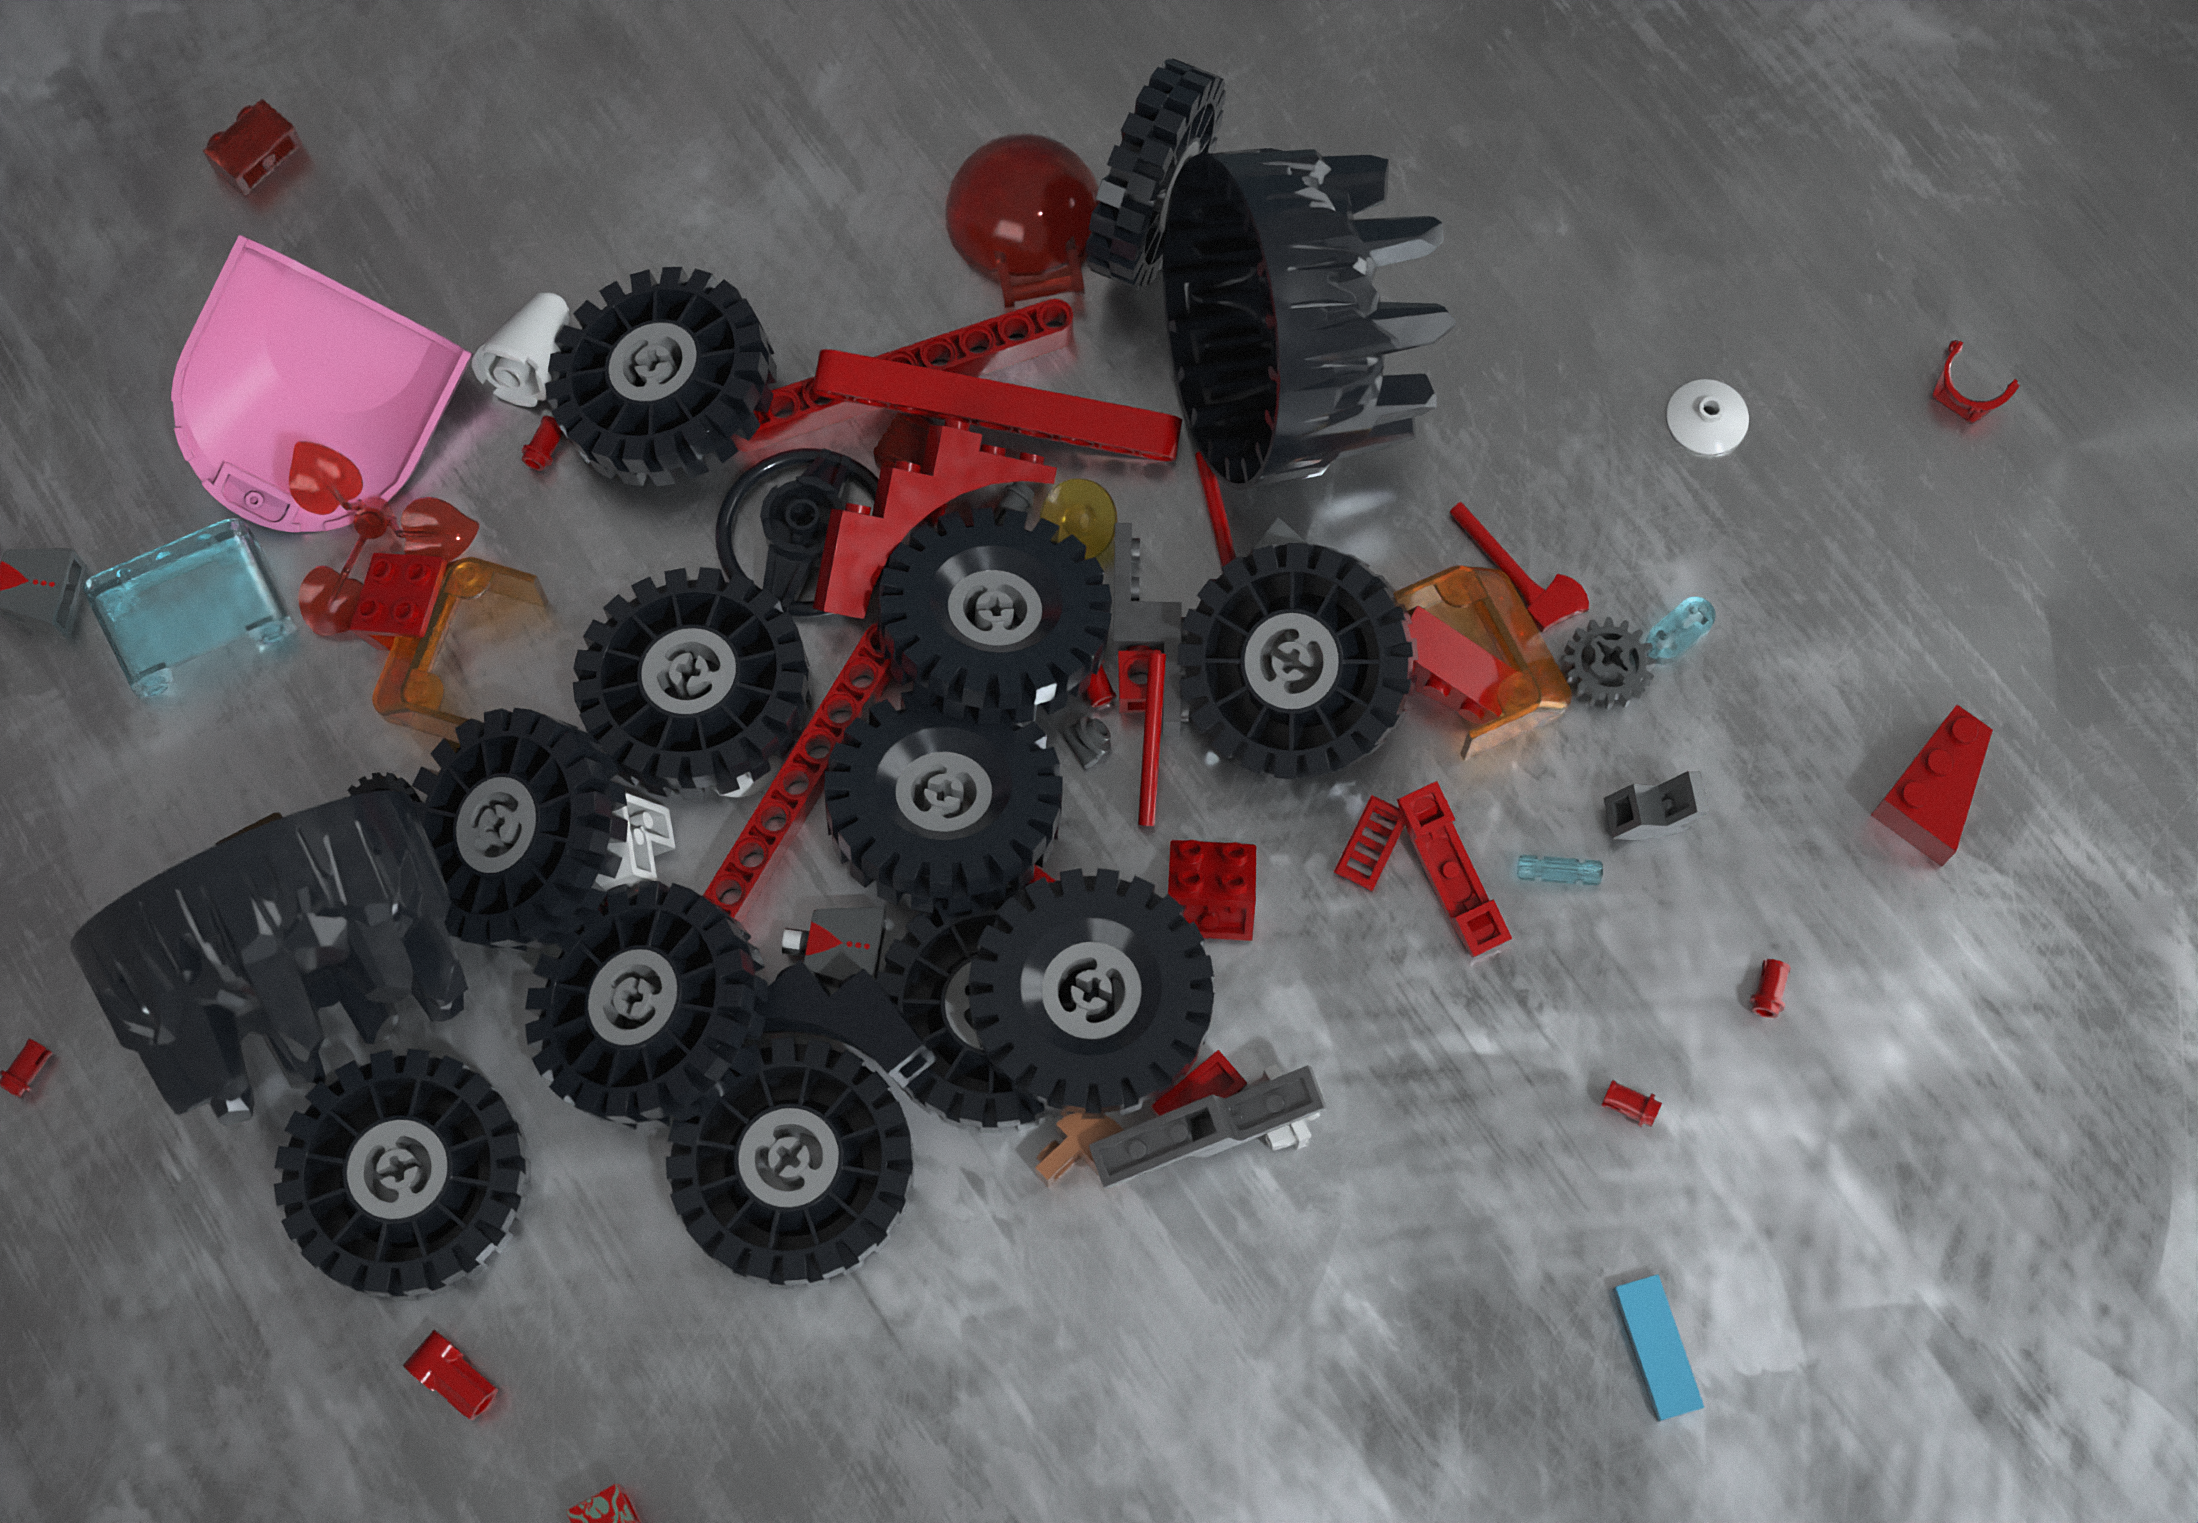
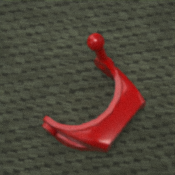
[1932,340,2020,424]

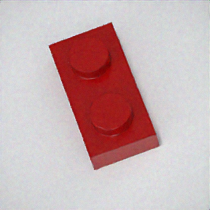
[1151,1050,1247,1117]

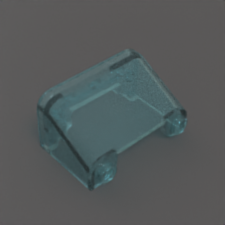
[83,518,298,699]

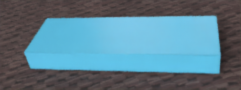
[1613,1274,1705,1422]

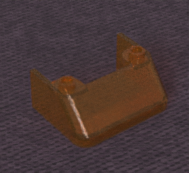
[372,557,549,743]
[1393,565,1572,761]

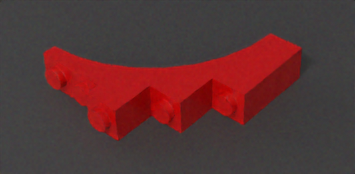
[812,419,1057,619]

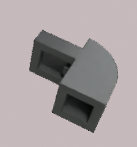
[1603,771,1710,840]

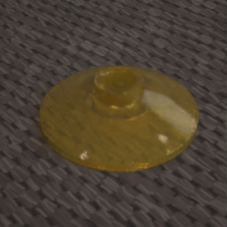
[1039,478,1117,560]

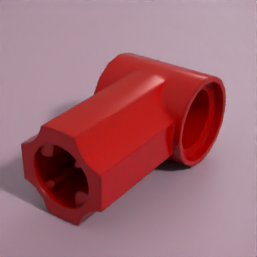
[402,1329,499,1421]

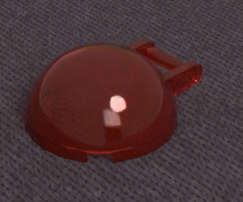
[945,133,1100,308]

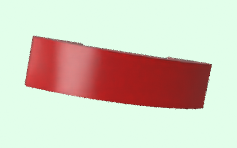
[1397,781,1513,957]

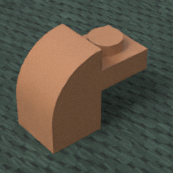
[1035,1112,1124,1188]

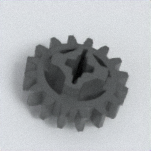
[1561,617,1656,710]

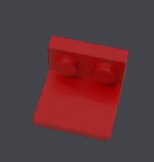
[349,553,447,651]
[1168,840,1256,941]

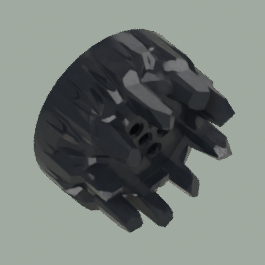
[1162,148,1456,491]
[70,790,469,1126]

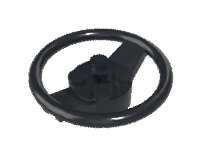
[715,448,894,618]

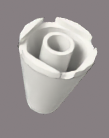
[472,293,571,407]

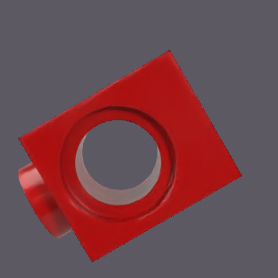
[1118,646,1161,713]

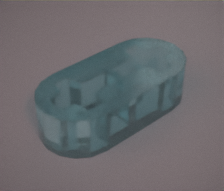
[1645,597,1716,665]

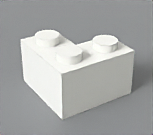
[595,793,675,891]

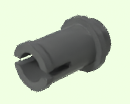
[993,481,1035,525]

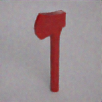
[1449,502,1589,633]

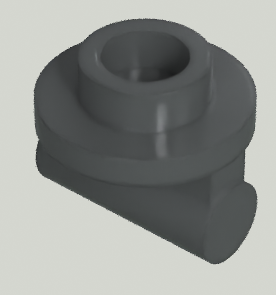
[1063,716,1111,769]

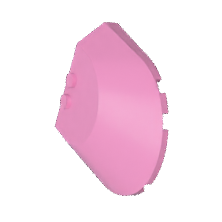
[171,235,474,533]

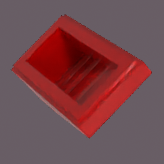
[1333,795,1405,891]

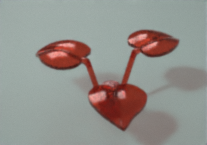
[289,440,480,636]

